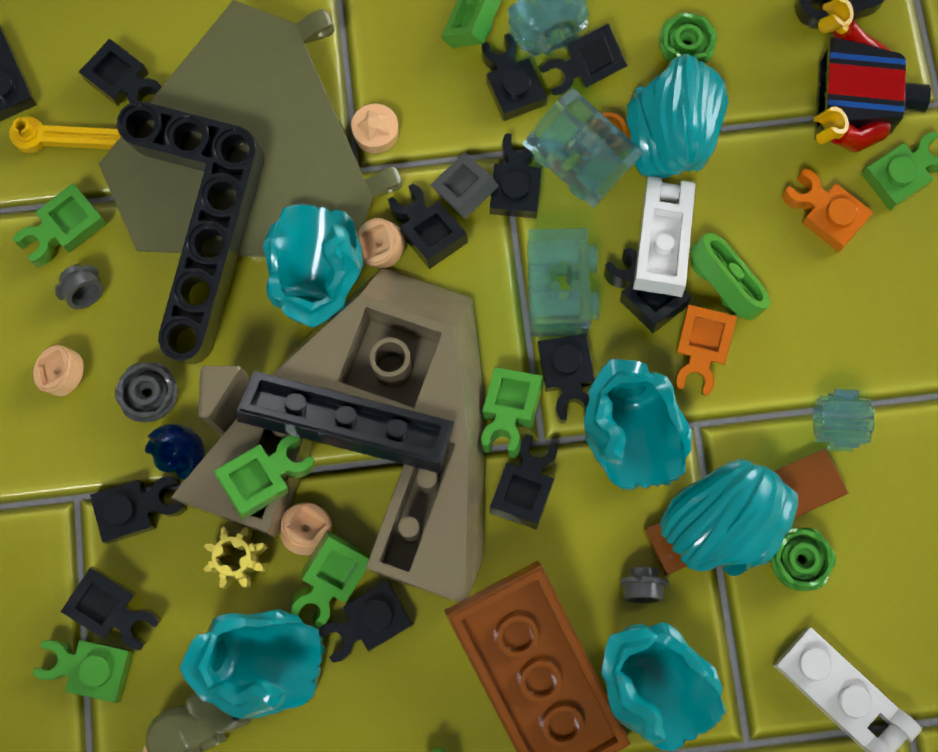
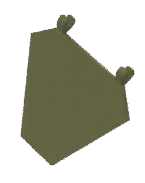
[99,0,403,257]

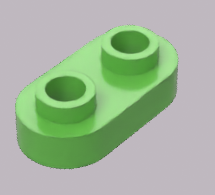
[690,233,770,320]

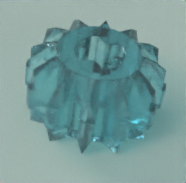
[507,0,589,57]

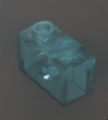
[522,88,644,208]
[527,228,599,337]

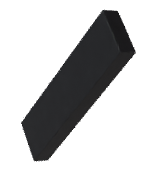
[236,371,454,473]

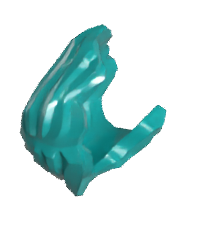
[626,54,729,179]
[263,203,363,328]
[584,359,692,491]
[659,459,798,576]
[179,609,325,719]
[601,622,726,752]

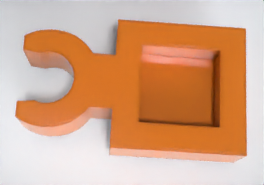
[781,168,874,252]
[675,305,737,396]

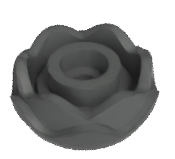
[115,363,178,422]

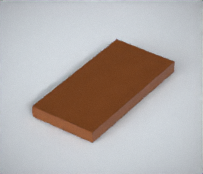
[444,560,631,752]

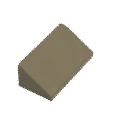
[198,366,251,436]

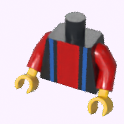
[813,0,931,153]

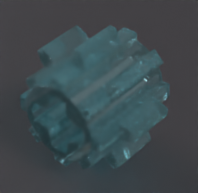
[813,389,875,452]

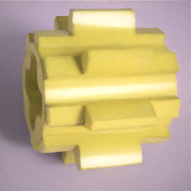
[203,527,268,589]

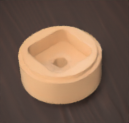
[351,104,399,154]
[357,218,405,268]
[33,345,84,397]
[280,502,332,555]

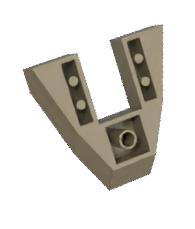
[171,268,485,603]

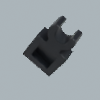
[538,23,627,95]
[482,33,547,121]
[79,38,161,106]
[490,133,541,218]
[388,183,468,269]
[604,247,691,333]
[537,334,595,424]
[490,435,557,530]
[90,477,187,544]
[60,566,161,650]
[319,580,413,662]

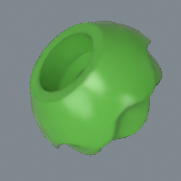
[659,13,717,63]
[770,528,836,591]

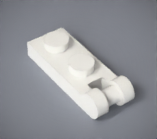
[633,176,695,297]
[773,627,922,752]

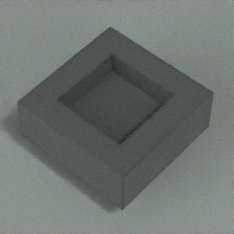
[431,152,499,219]

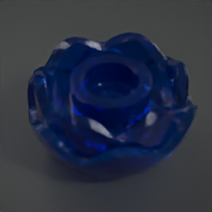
[145,423,205,480]

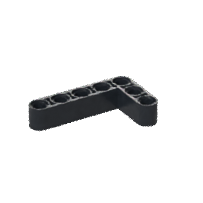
[117,101,264,364]

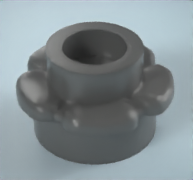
[55,265,104,309]
[619,567,669,603]

